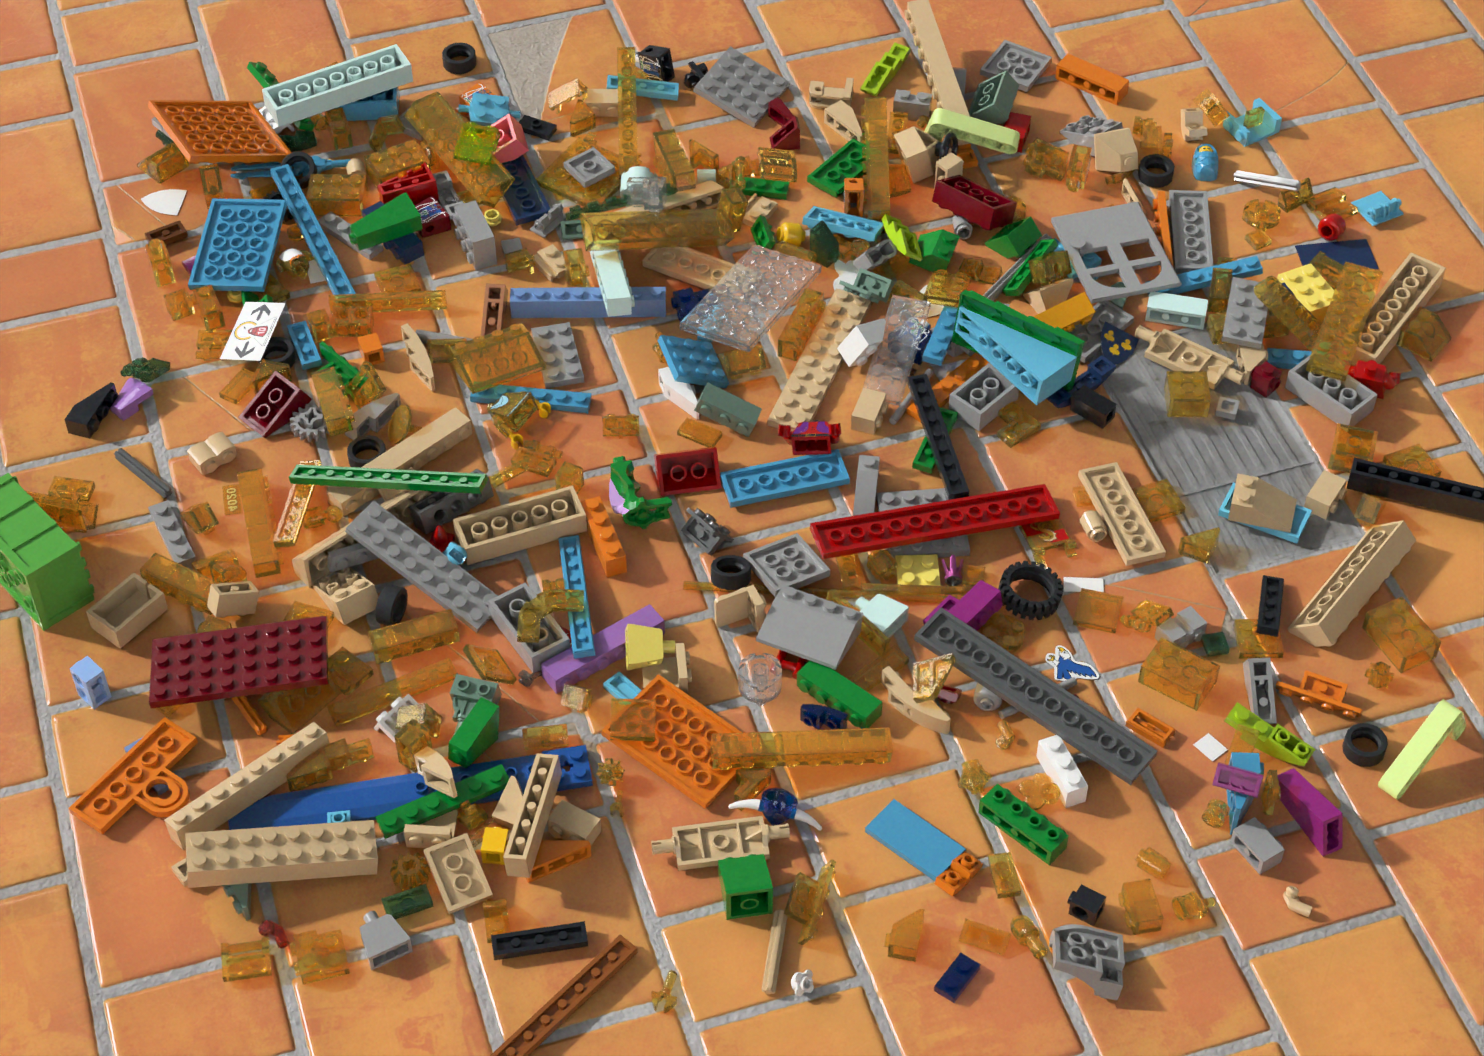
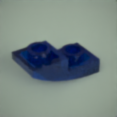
[800,704,848,733]

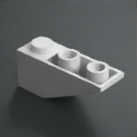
[658,367,699,419]

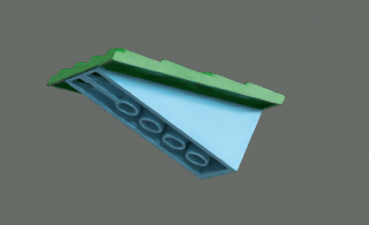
[952,290,1085,405]

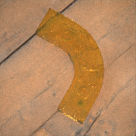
[517,589,584,643]

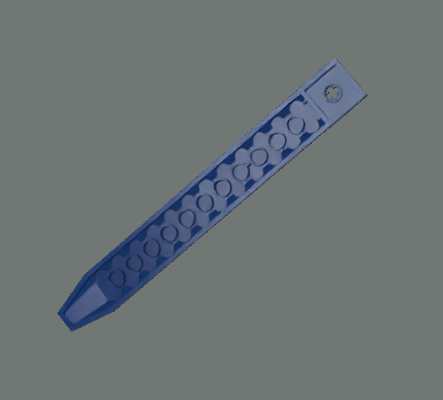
[228,745,593,830]

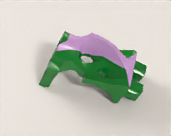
[609,456,672,529]

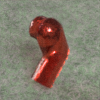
[258,920,289,948]

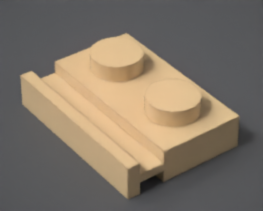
[735,193,778,227]
[530,244,574,282]

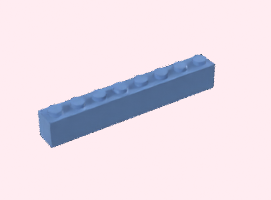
[510,287,666,318]

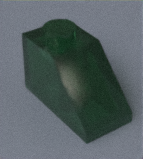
[809,220,840,268]

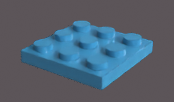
[657,335,729,389]

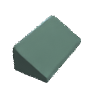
[561,219,590,240]

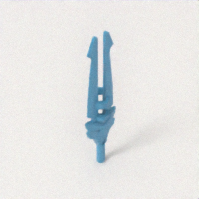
[231,156,351,180]

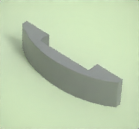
[433,170,464,219]

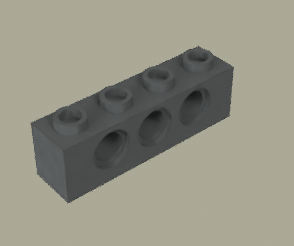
[409,469,494,534]

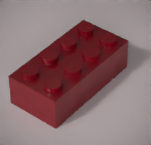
[932,175,1017,231]

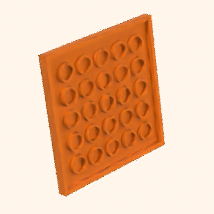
[148,100,292,164]

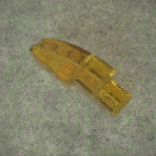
[286,738,374,792]

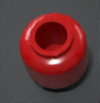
[1318,213,1346,241]

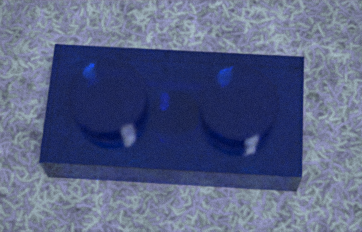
[934,952,981,1003]

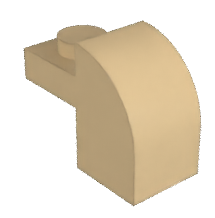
[1181,108,1207,141]

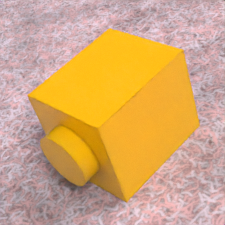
[481,827,509,865]

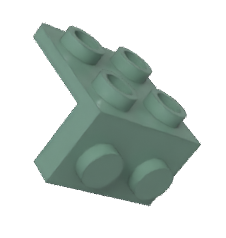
[839,268,895,304]

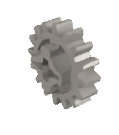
[290,404,334,442]

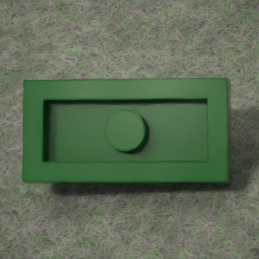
[751,216,776,256]

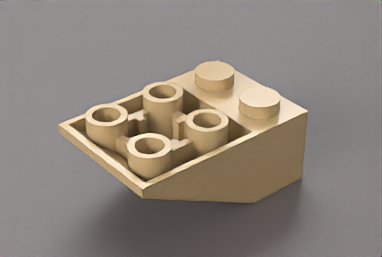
[313,567,379,625]

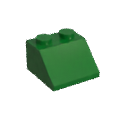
[985,216,1042,259]
[908,229,960,277]

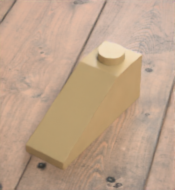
[824,100,863,143]

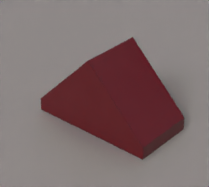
[769,116,800,151]

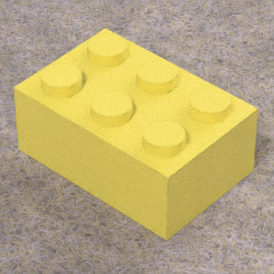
[1276,263,1343,328]

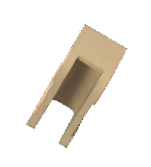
[809,78,854,109]

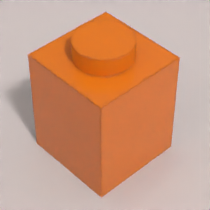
[357,333,385,367]

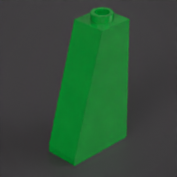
[349,193,423,251]

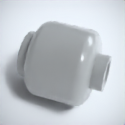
[973,683,1002,711]

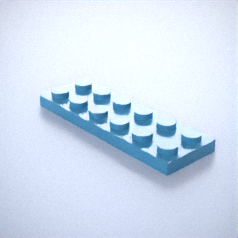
[720,449,850,508]

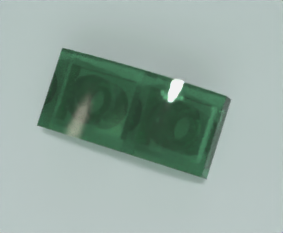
[278,130,317,152]

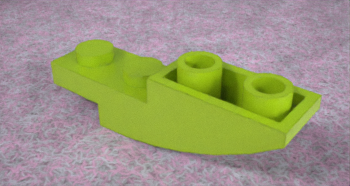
[1224,702,1315,767]

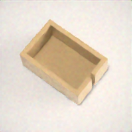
[86,573,168,649]

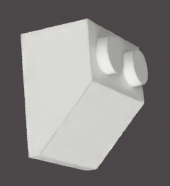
[837,318,886,367]

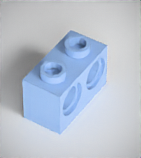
[70,656,112,709]

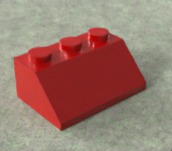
[654,447,722,496]

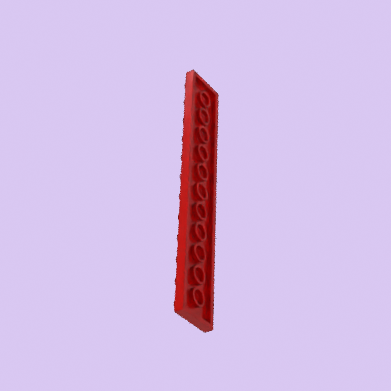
[810,484,1060,559]

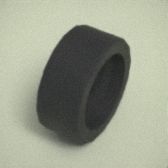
[442,42,476,74]
[281,152,317,189]
[1138,154,1175,188]
[258,337,296,373]
[347,435,386,468]
[711,555,751,590]
[375,584,408,627]
[1342,723,1388,767]

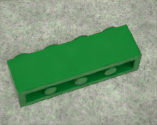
[797,661,882,731]

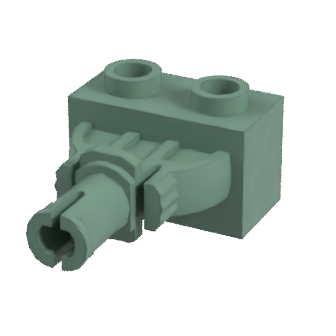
[450,674,502,736]

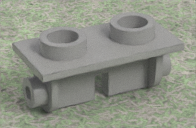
[530,204,568,238]

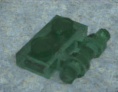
[120,357,170,383]

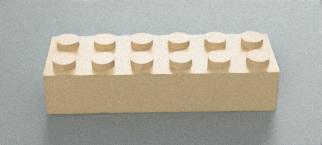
[453,485,587,566]

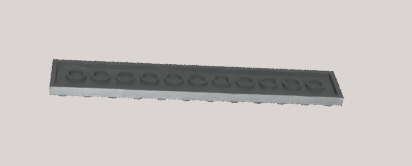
[914,607,1158,785]

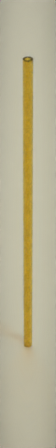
[683,581,964,603]

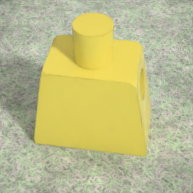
[625,624,676,670]

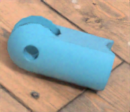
[442,542,467,566]

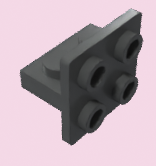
[681,507,734,556]

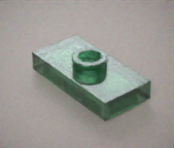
[381,884,434,919]

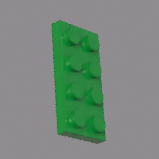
[807,138,882,197]

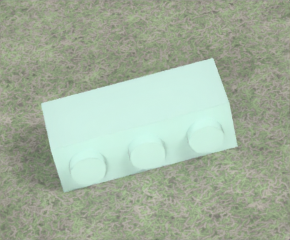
[1145,291,1208,330]

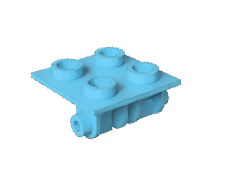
[1350,191,1403,226]

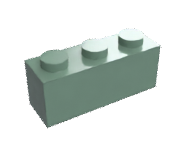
[694,382,762,437]

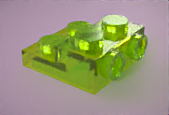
[453,122,500,165]

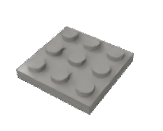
[980,40,1052,92]
[743,533,830,597]

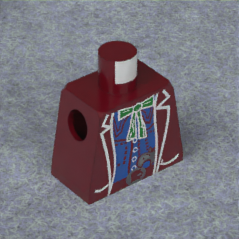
[415,195,451,238]

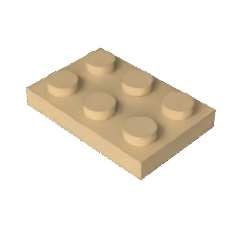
[424,833,493,914]

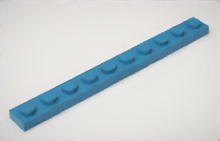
[270,164,357,305]

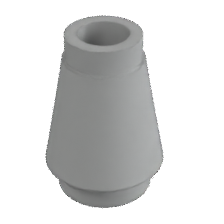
[952,215,973,240]

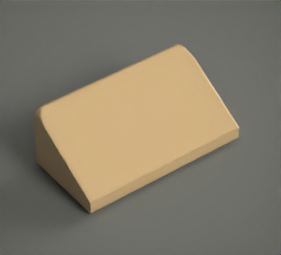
[1121,179,1148,215]

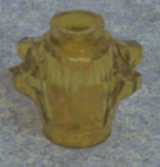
[958,759,992,794]

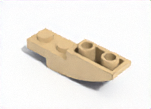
[881,666,951,734]

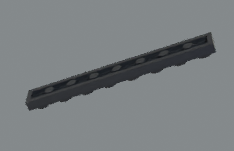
[907,374,969,500]

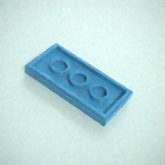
[865,799,966,881]

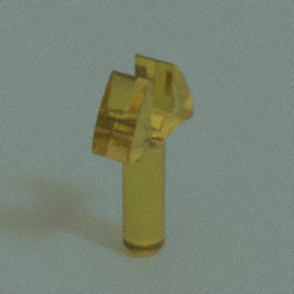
[651,970,677,1014]

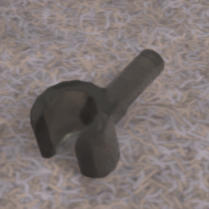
[518,670,542,687]

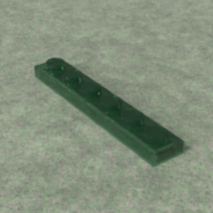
[565,182,677,221]

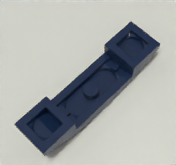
[1046,355,1116,408]

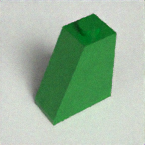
[448,697,500,768]

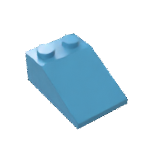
[1226,752,1264,835]

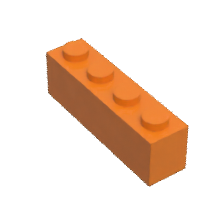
[1055,54,1129,105]
[580,496,627,578]

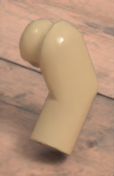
[1283,886,1313,918]

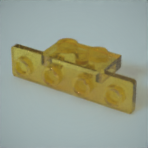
[784,859,836,945]

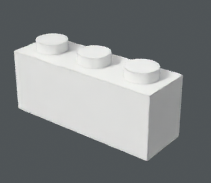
[1036,735,1088,808]

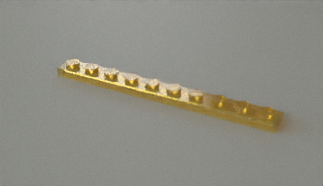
[617,47,638,181]

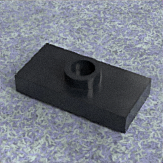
[519,115,557,141]

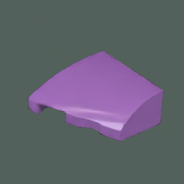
[110,378,153,421]

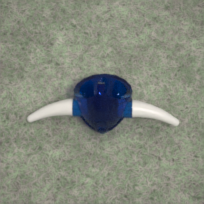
[728,788,822,831]

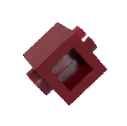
[1250,361,1282,398]

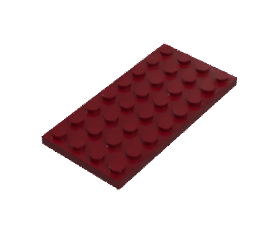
[149,616,328,709]

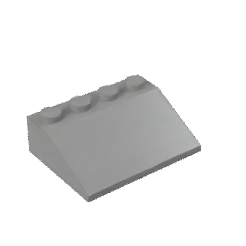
[756,585,863,670]

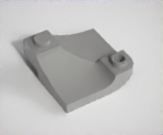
[1049,924,1125,1000]

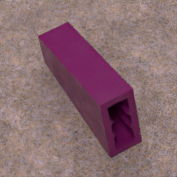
[1275,768,1343,856]

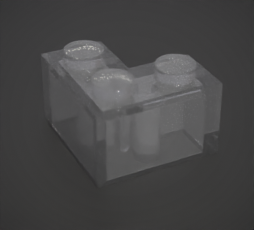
[626,177,667,212]

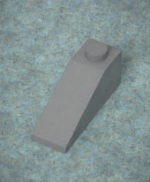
[853,455,880,516]
[1243,658,1277,724]

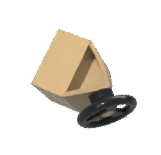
[894,126,958,183]

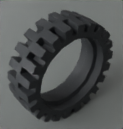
[998,561,1063,620]

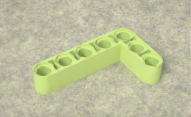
[925,108,1020,154]
[1378,699,1466,800]

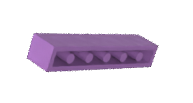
[541,604,665,694]

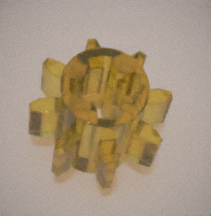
[1365,661,1394,689]
[596,758,625,786]

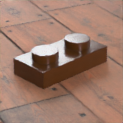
[145,220,188,250]

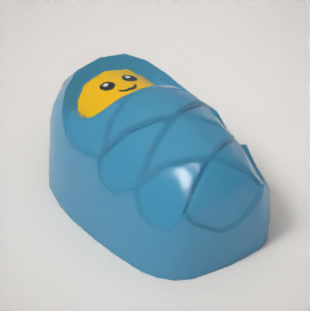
[1191,144,1219,181]

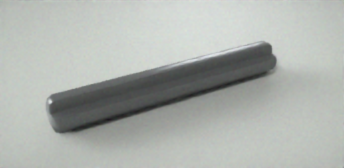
[114,448,172,498]

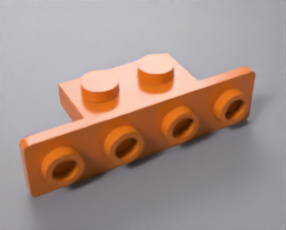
[1275,670,1363,719]

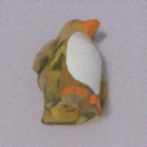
[276,244,314,279]

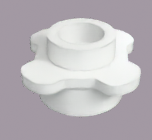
[791,969,814,996]

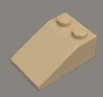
[1228,473,1297,533]

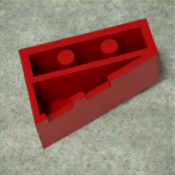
[377,162,439,205]

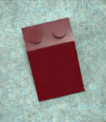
[238,370,312,438]

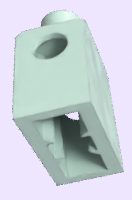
[855,594,909,645]

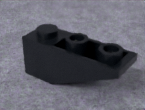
[64,382,118,439]

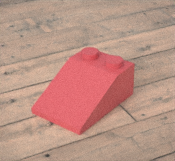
[465,114,529,170]

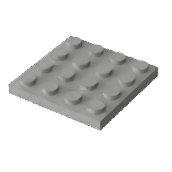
[693,46,790,128]
[876,488,970,561]

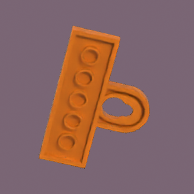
[69,717,198,835]

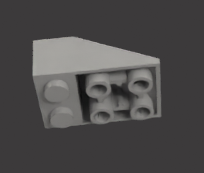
[1060,115,1123,156]

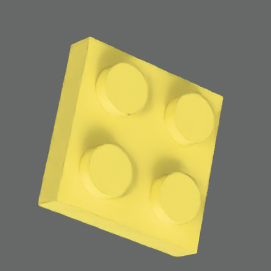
[895,554,941,593]

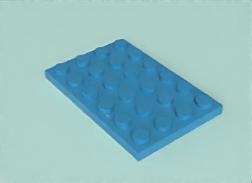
[188,198,287,292]

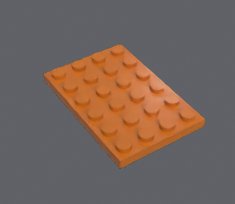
[601,674,762,809]

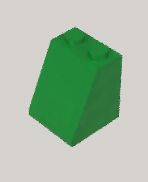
[718,854,773,920]

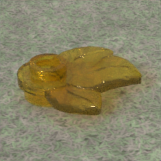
[1016,773,1060,810]

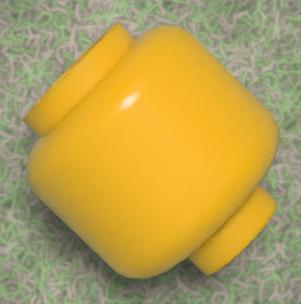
[776,222,806,248]

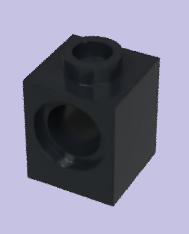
[1067,884,1106,926]

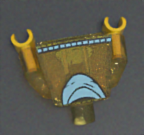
[487,391,551,450]

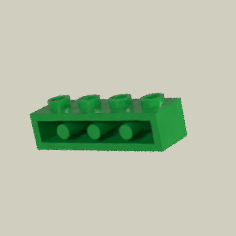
[978,784,1069,865]

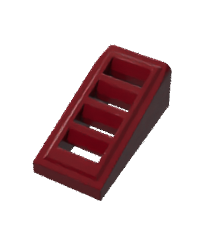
[768,97,794,126]

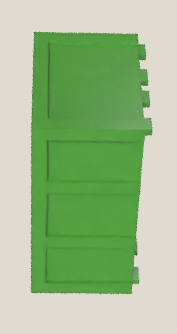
[0,473,95,631]

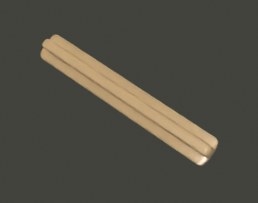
[762,909,788,995]

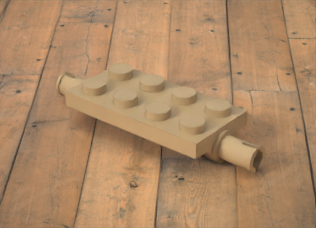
[1135,325,1246,390]
[651,816,790,871]

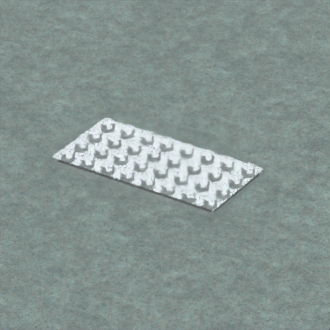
[680,244,822,352]

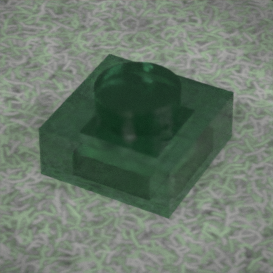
[1201,632,1230,657]

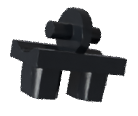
[684,61,708,88]

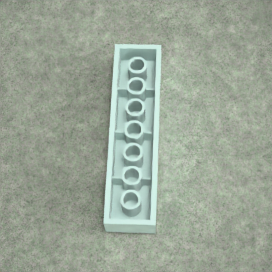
[262,44,413,127]

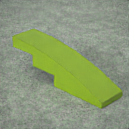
[860,42,911,96]
[882,214,922,261]

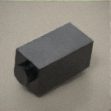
[1070,385,1117,429]

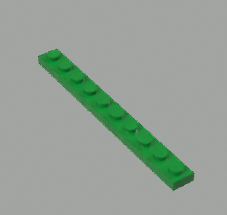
[289,464,488,494]

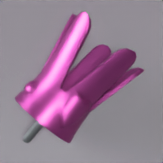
[942,555,964,587]

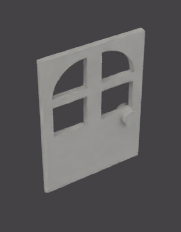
[1051,202,1182,304]

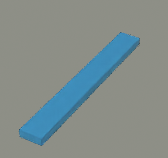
[558,535,596,659]

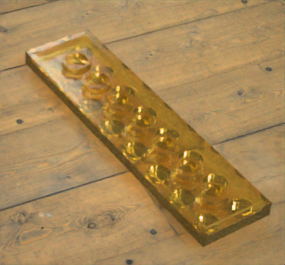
[1306,261,1383,382]

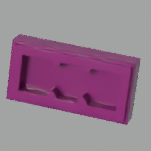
[1212,762,1264,798]

